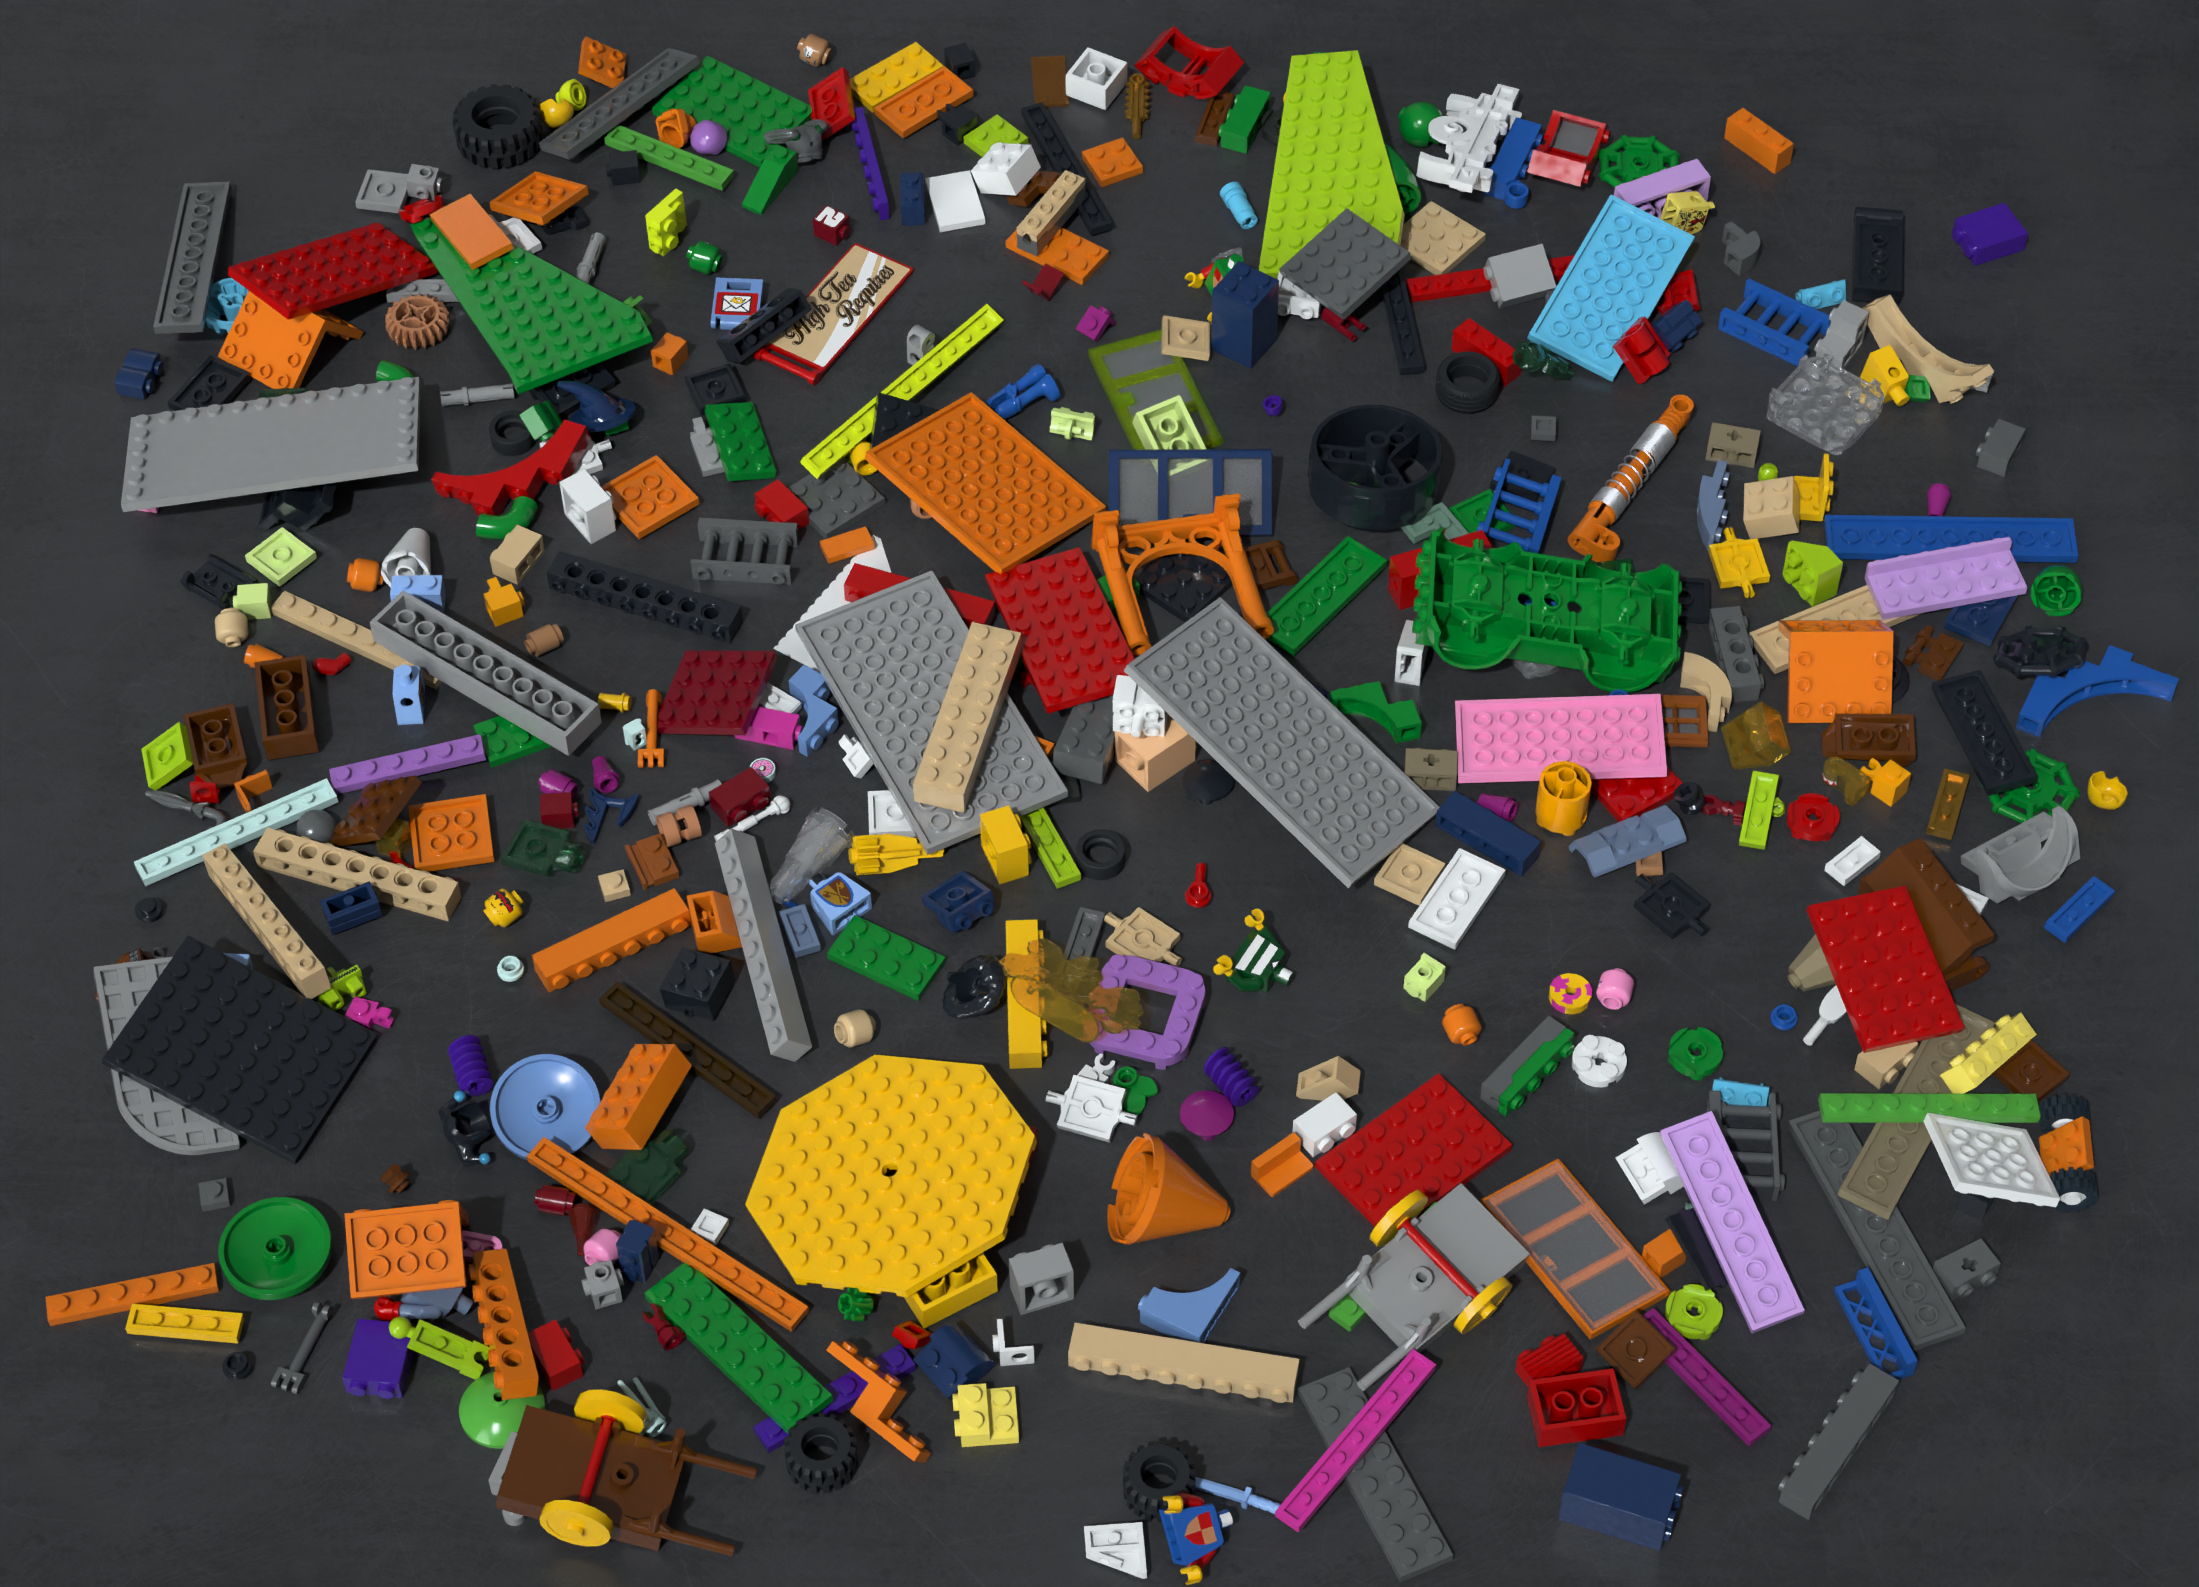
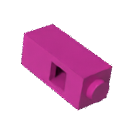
[735,706,804,750]

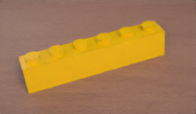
[1006,920,1047,1069]

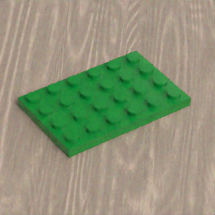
[652,55,816,167]

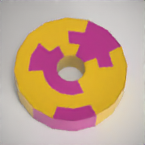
[1549,973,1592,1014]

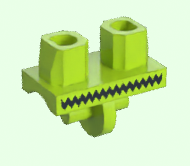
[318,965,366,1011]

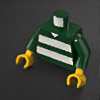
[1213,909,1294,993]

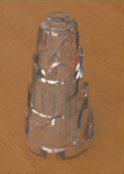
[769,807,854,904]

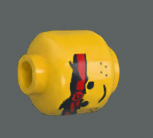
[483,888,524,927]

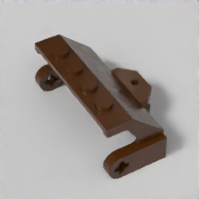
[1858,838,1995,992]

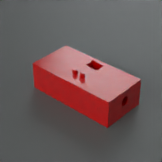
[1388,530,1492,610]

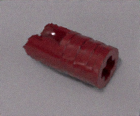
[1321,307,1366,342]

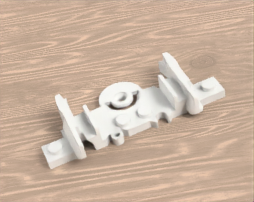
[1416,84,1522,193]

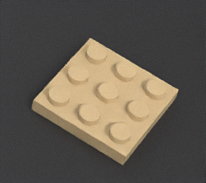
[1400,201,1486,275]

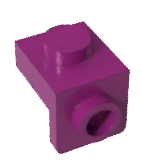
[1076,305,1116,342]

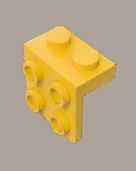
[1794,453,1833,521]

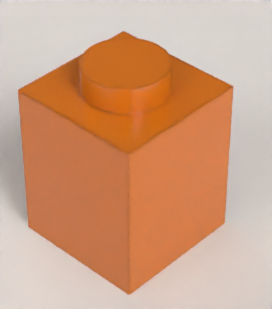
[651,333,689,376]
[1642,1229,1686,1279]

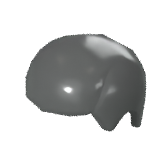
[296,809,337,843]

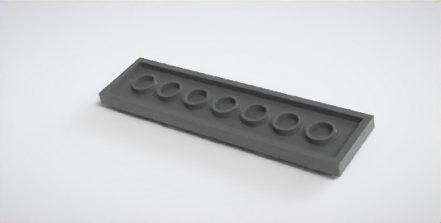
[539,48,700,160]
[1298,1367,1453,1583]

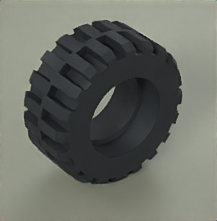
[452,84,543,169]

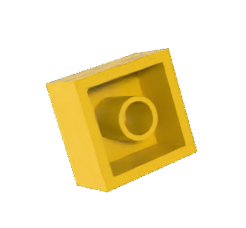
[980,805,1032,885]

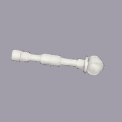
[714,796,790,842]

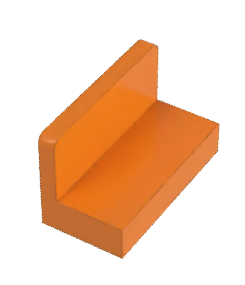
[1251,1132,1313,1197]

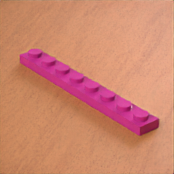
[1275,1349,1436,1533]

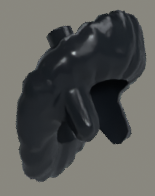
[942,954,1006,1019]

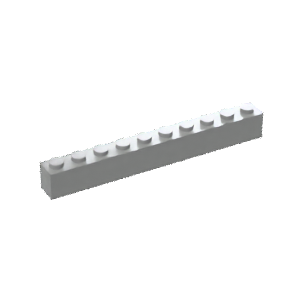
[715,829,812,1062]

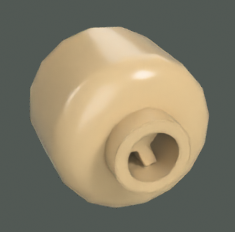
[215,608,249,647]
[834,1009,876,1048]

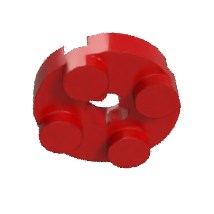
[398,195,445,224]
[1786,793,1840,841]

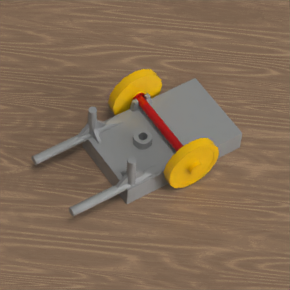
[1298,1183,1530,1391]

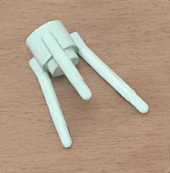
[617,1377,667,1438]

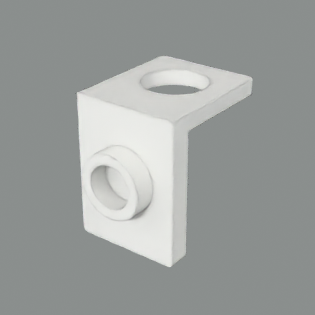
[992,1319,1034,1366]

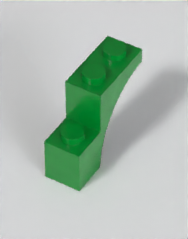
[1330,681,1422,743]

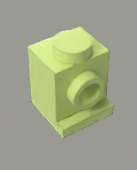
[1404,953,1446,1002]

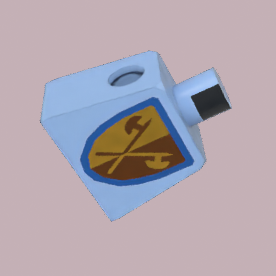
[393,665,425,725]
[809,873,872,936]

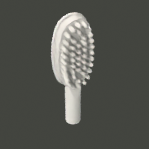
[1803,986,1847,1046]

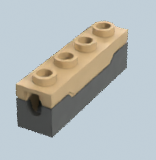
[1017,170,1086,256]

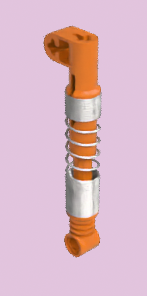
[1568,395,1694,562]

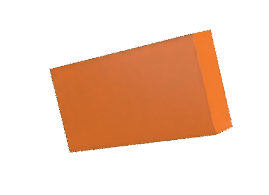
[820,526,875,564]

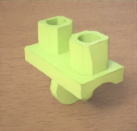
[1050,407,1095,440]

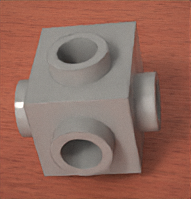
[406,164,443,201]
[581,1260,624,1310]

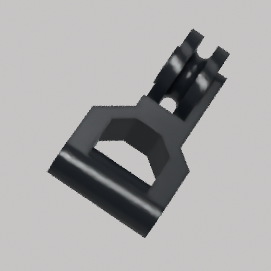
[541,206,590,235]

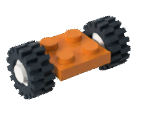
[2039,1094,2098,1213]

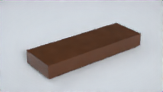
[1195,91,1235,146]

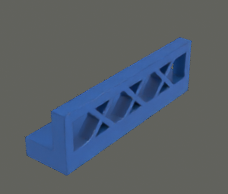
[1834,1267,1918,1380]

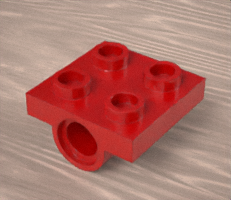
[1613,316,1670,384]

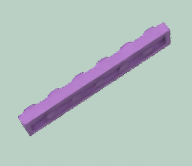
[329,734,486,795]

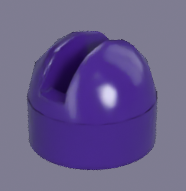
[1263,395,1283,416]

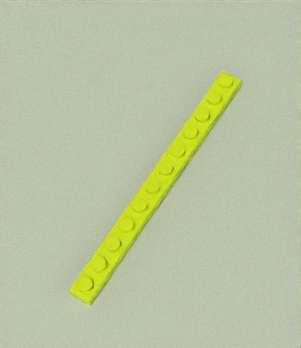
[800,304,1004,479]

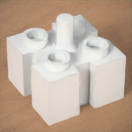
[1113,675,1168,737]

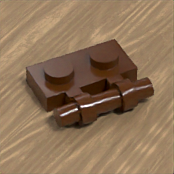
[1903,625,1964,681]

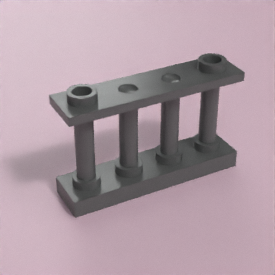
[691,517,799,585]
[1706,1091,1785,1201]

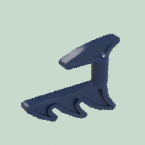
[584,788,639,844]

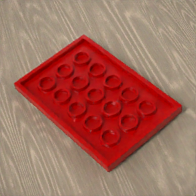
[1806,885,1964,1053]
[1315,1073,1512,1227]

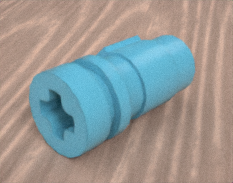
[1220,182,1258,229]

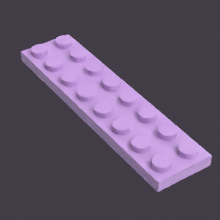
[1660,1111,1805,1334]

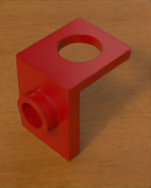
[190,775,221,803]

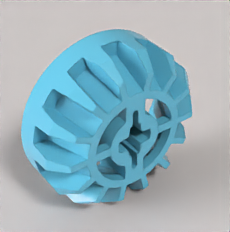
[205,278,249,335]

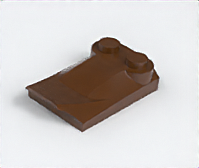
[183,703,247,789]
[1822,714,1916,767]

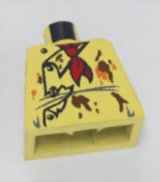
[1660,191,1715,234]

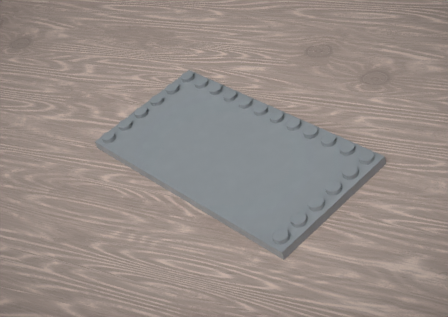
[121,377,421,512]
[795,571,1068,855]
[1124,597,1440,888]

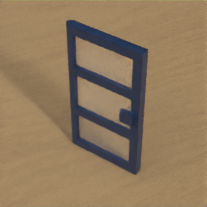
[1108,449,1273,537]

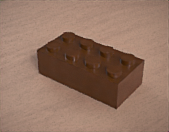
[254,655,319,760]

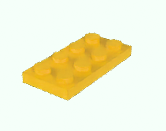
[850,42,944,113]

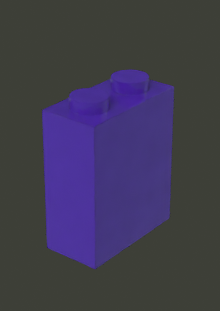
[1952,203,2028,266]
[342,1319,414,1399]

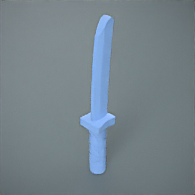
[1195,1477,1281,1514]

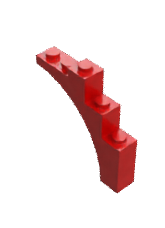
[431,420,591,516]

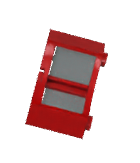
[1527,110,1611,187]

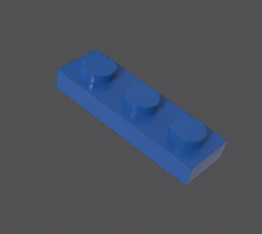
[2044,876,2115,943]

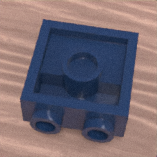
[920,871,997,933]

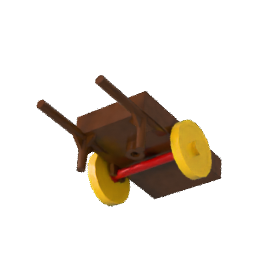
[496,1389,757,1557]

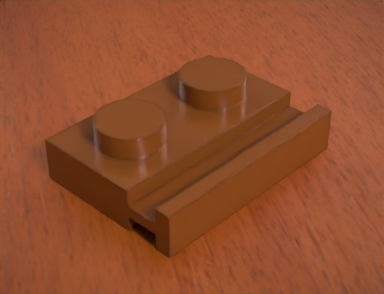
[625,833,680,890]

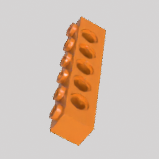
[467,1249,539,1400]

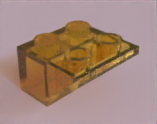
[1721,701,1791,770]

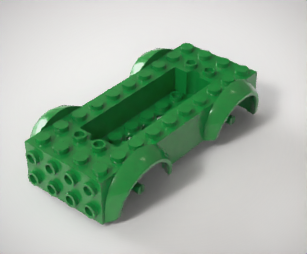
[1412,527,1682,693]

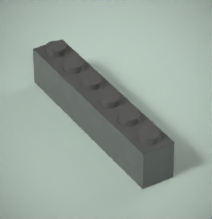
[1778,1363,1899,1520]

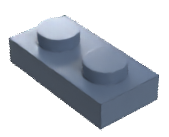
[779,904,821,958]

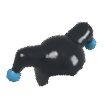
[438,1090,492,1166]

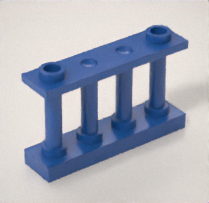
[1718,278,1831,368]
[1476,458,1562,553]

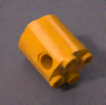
[1535,761,1592,836]

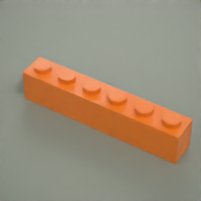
[532,888,691,993]

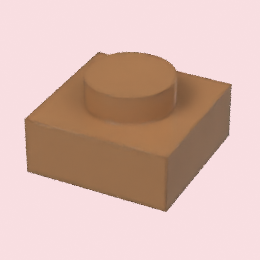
[1636,851,1663,876]

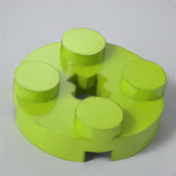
[1665,1284,1723,1340]

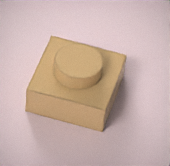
[598,869,631,902]

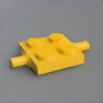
[1708,527,1770,598]

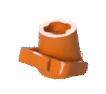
[656,108,696,149]

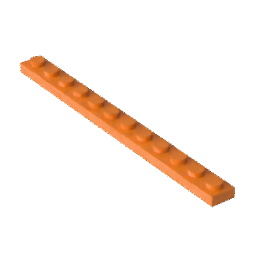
[526,1137,809,1332]

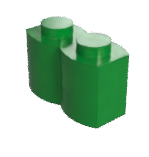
[519,400,563,442]

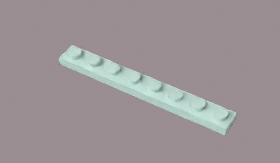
[134,778,338,886]

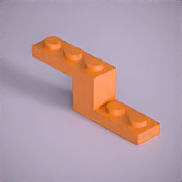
[826,1340,931,1463]

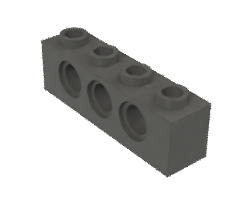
[1708,606,1764,703]

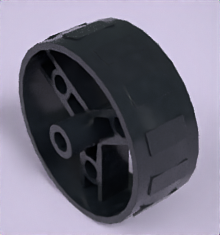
[1308,405,1443,530]

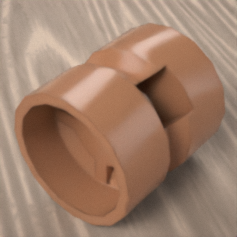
[656,804,702,848]

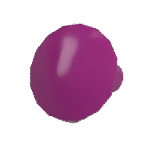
[1180,1090,1234,1141]

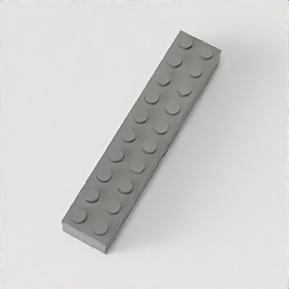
[370,590,602,756]

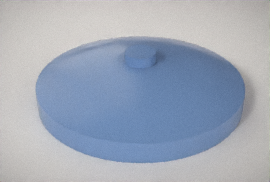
[490,1054,600,1160]

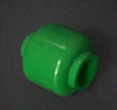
[686,241,723,275]

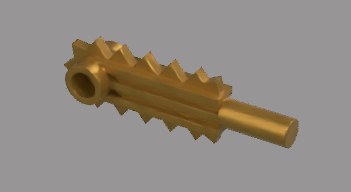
[1124,73,1150,139]

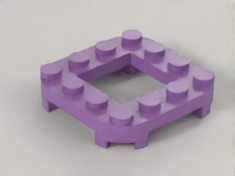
[1084,954,1205,1070]

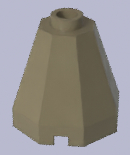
[1787,934,1836,992]

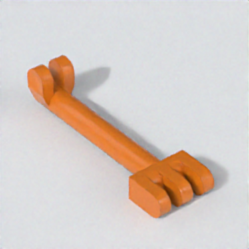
[638,689,665,768]

